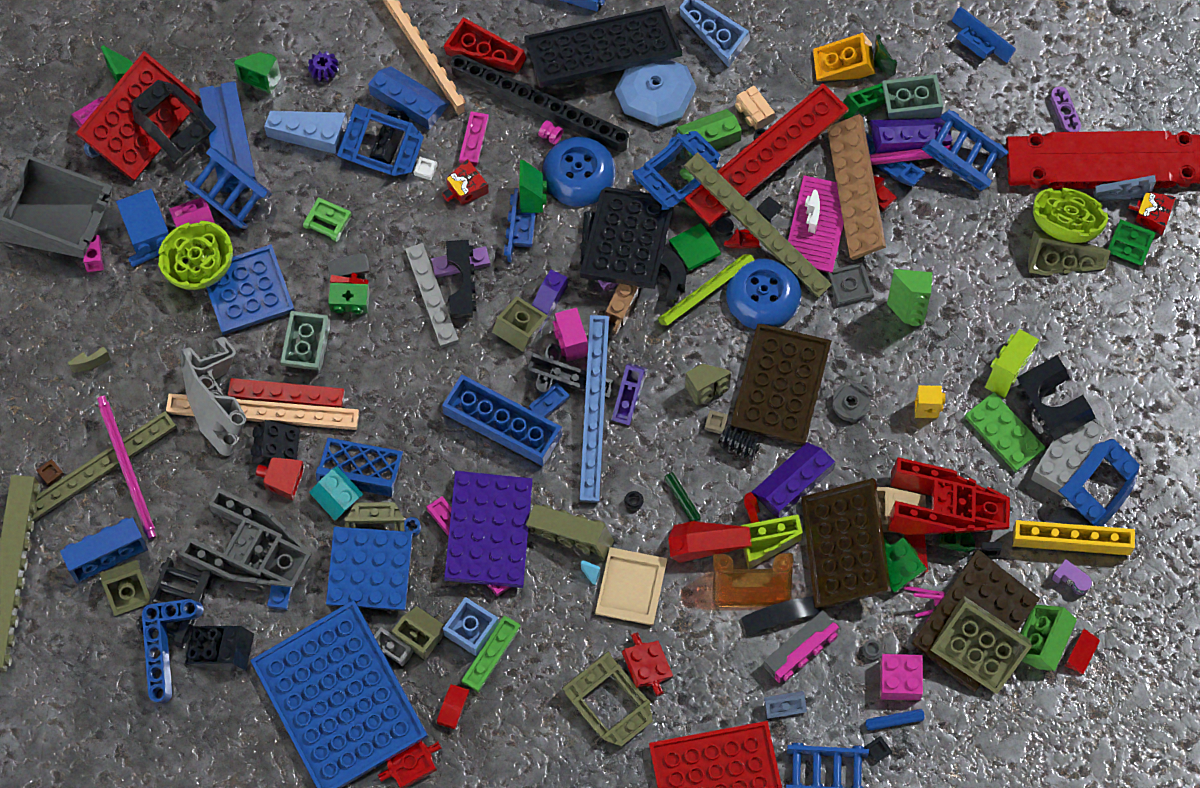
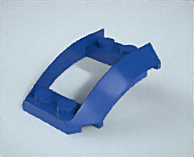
[337,104,424,176]
[632,131,721,210]
[1058,439,1140,527]

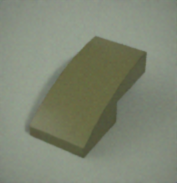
[67,346,111,373]

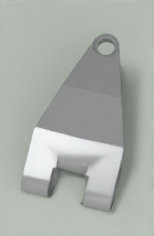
[179,337,246,456]

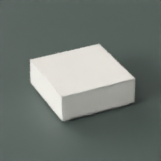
[413,157,437,180]

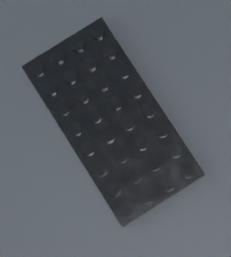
[524,5,683,88]

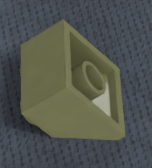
[492,296,548,352]
[100,560,151,616]

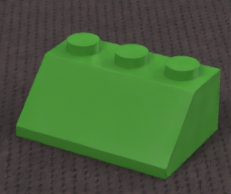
[676,109,742,159]
[1021,605,1077,671]

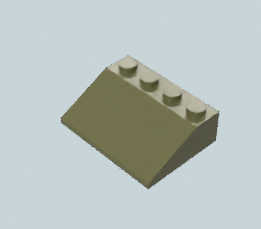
[930,596,1032,694]

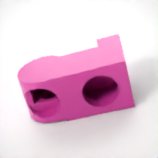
[84,235,104,272]

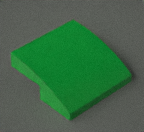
[1108,219,1156,266]
[669,223,721,271]

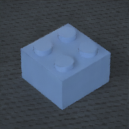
[443,597,499,657]

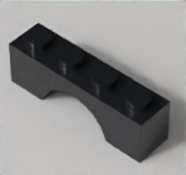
[446,240,477,319]

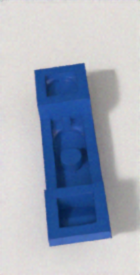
[866,134,926,187]

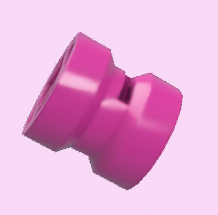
[538,120,564,145]

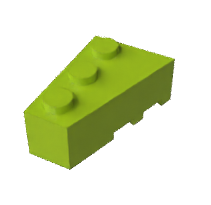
[985,329,1039,399]
[741,515,803,570]

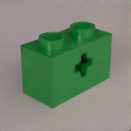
[328,283,370,314]

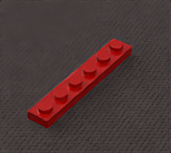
[228,378,345,408]

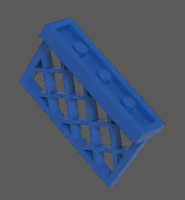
[316,438,403,497]

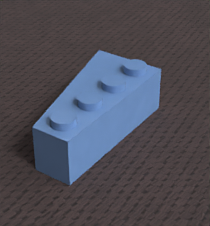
[679,0,750,67]
[264,111,348,154]

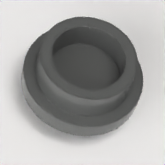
[862,640,883,660]

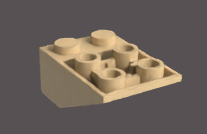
[877,487,926,532]

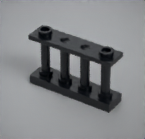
[136,557,214,649]

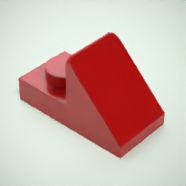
[873,176,897,212]

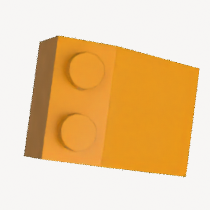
[813,33,875,81]

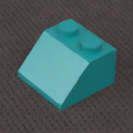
[309,466,364,521]

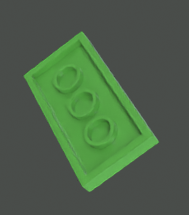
[965,392,1046,473]

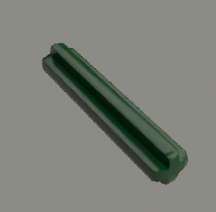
[665,472,701,522]

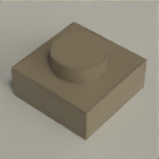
[705,410,728,434]

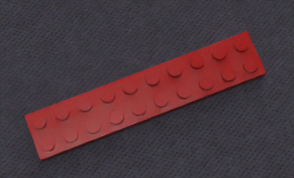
[685,83,849,227]

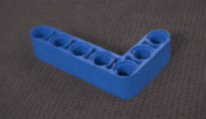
[142,599,204,703]

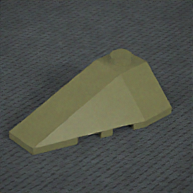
[1028,230,1111,276]

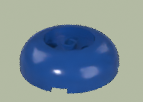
[542,137,616,206]
[726,258,801,329]

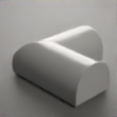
[374,627,413,666]

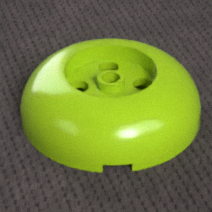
[1033,188,1108,243]
[158,221,233,290]

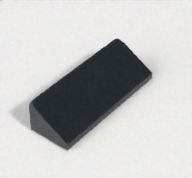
[369,111,409,164]

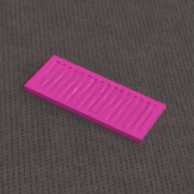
[788,175,844,273]

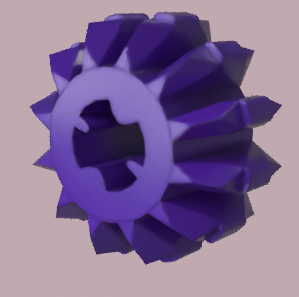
[308,50,339,82]

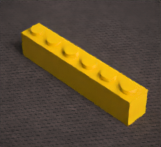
[1012,520,1135,556]

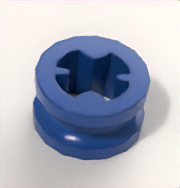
[404,517,421,537]

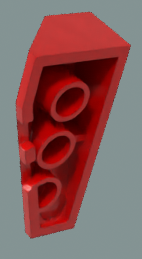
[668,521,752,563]

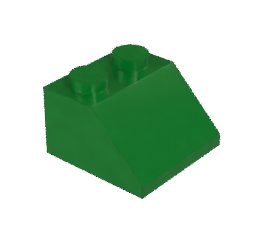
[234,52,281,94]
[519,160,547,213]

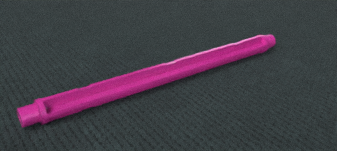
[97,396,156,540]

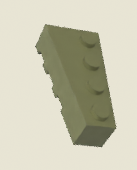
[526,504,614,561]

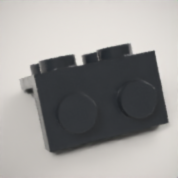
[251,420,300,464]

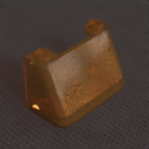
[712,553,793,607]

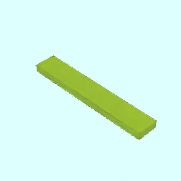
[658,254,755,325]

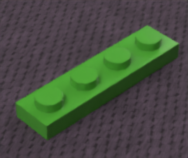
[462,615,521,692]

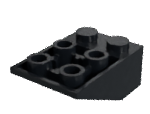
[185,626,254,671]

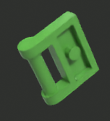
[303,197,352,242]

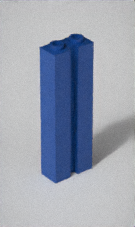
[199,81,257,192]

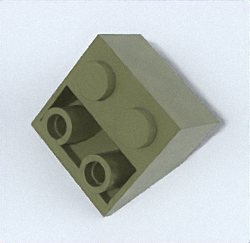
[685,364,731,405]
[392,606,445,660]

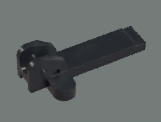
[525,343,614,400]

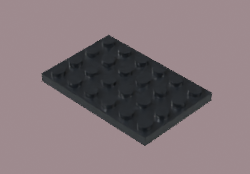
[580,187,674,289]

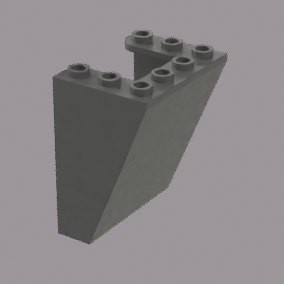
[0,155,112,258]

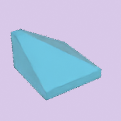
[581,560,600,585]

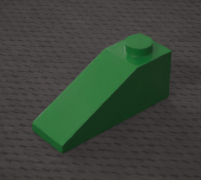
[843,83,885,119]

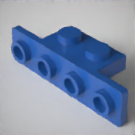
[952,7,1016,63]
[504,188,536,262]

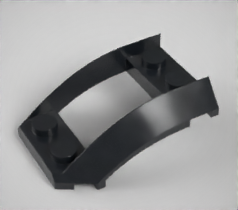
[131,80,216,163]

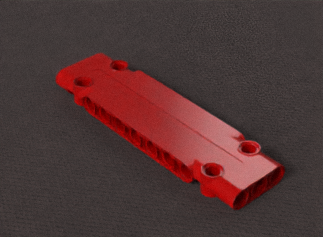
[1006,131,1200,189]

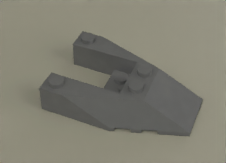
[179,488,312,588]

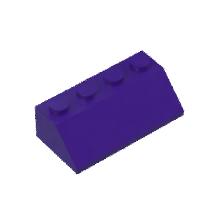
[869,117,953,154]
[751,442,835,518]

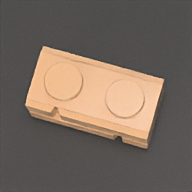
[735,86,775,130]

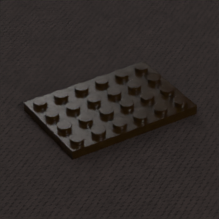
[731,324,832,445]
[801,478,891,609]
[911,549,1040,692]

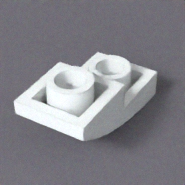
[805,190,820,234]

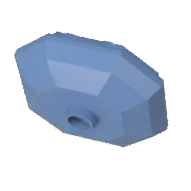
[615,59,697,127]

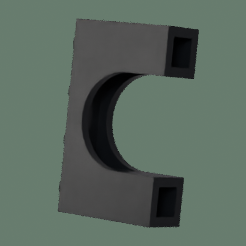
[1017,355,1096,441]

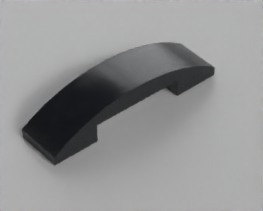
[741,596,821,637]

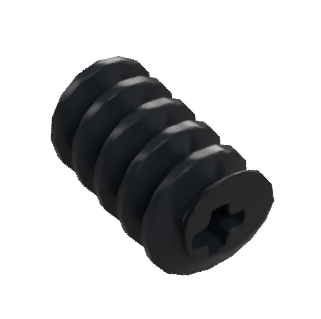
[718,424,761,462]

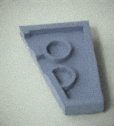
[1093,175,1156,201]

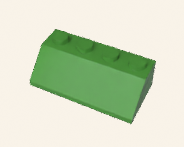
[887,269,933,326]

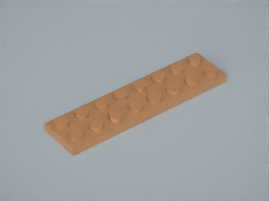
[827,114,886,260]

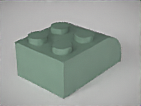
[882,74,943,119]
[280,311,331,371]

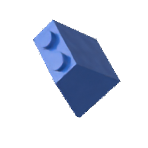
[116,188,169,256]

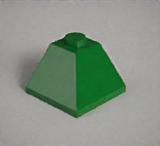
[100,45,133,83]

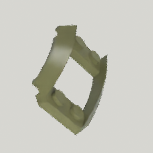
[345,502,405,532]
[562,651,653,746]

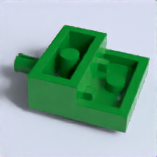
[884,536,927,593]

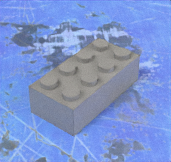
[1031,421,1105,498]

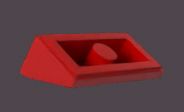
[1065,629,1100,675]

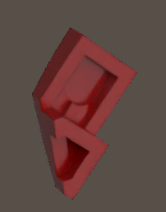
[724,228,761,249]
[330,272,369,284]
[744,492,760,524]

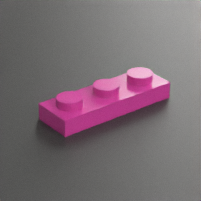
[459,111,489,166]

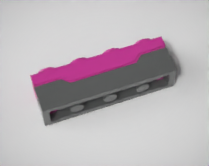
[763,610,839,684]

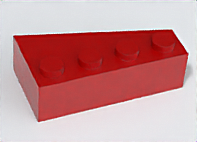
[444,17,526,74]

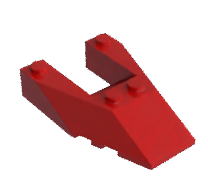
[888,457,1010,535]

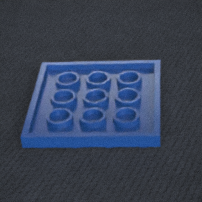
[207,244,295,335]
[326,527,413,611]

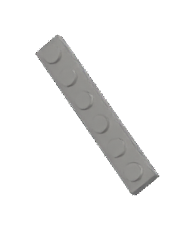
[405,243,459,348]

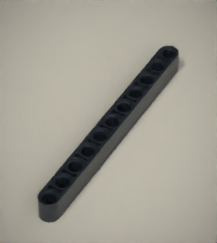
[451,54,629,152]

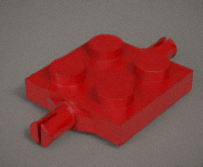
[622,632,673,697]
[378,740,442,788]

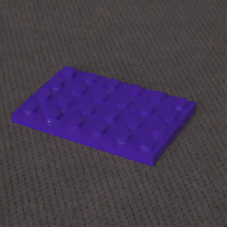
[444,471,533,588]

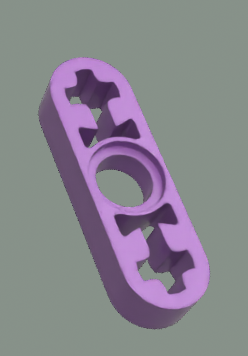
[1050,86,1081,132]

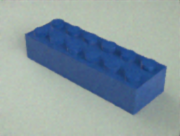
[442,375,562,466]

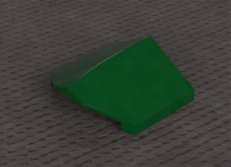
[874,34,897,76]
[939,532,976,552]

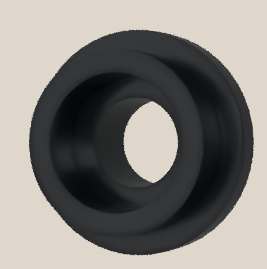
[624,491,644,510]

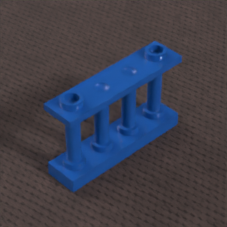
[922,109,1009,191]
[184,147,273,229]
[786,743,869,788]

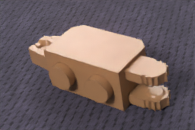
[606,284,639,335]

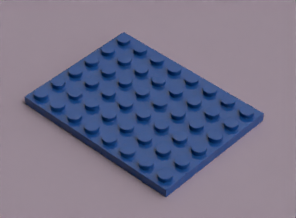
[250,600,429,788]

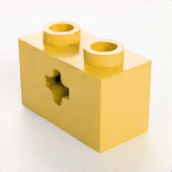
[915,385,945,418]

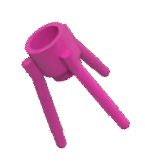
[904,586,946,618]

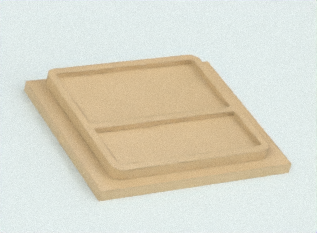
[595,547,667,626]

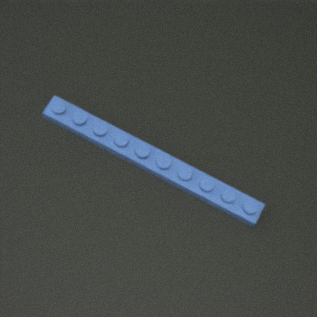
[580,315,609,503]

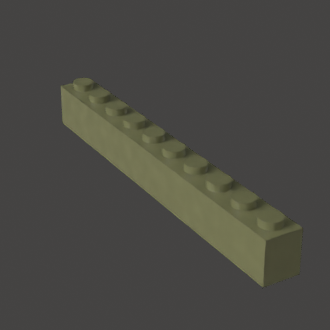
[0,475,40,672]

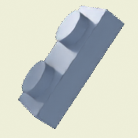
[764,691,807,719]

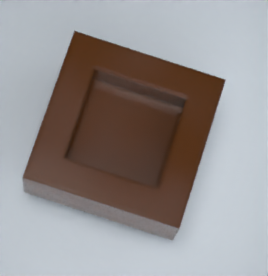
[36,459,64,486]

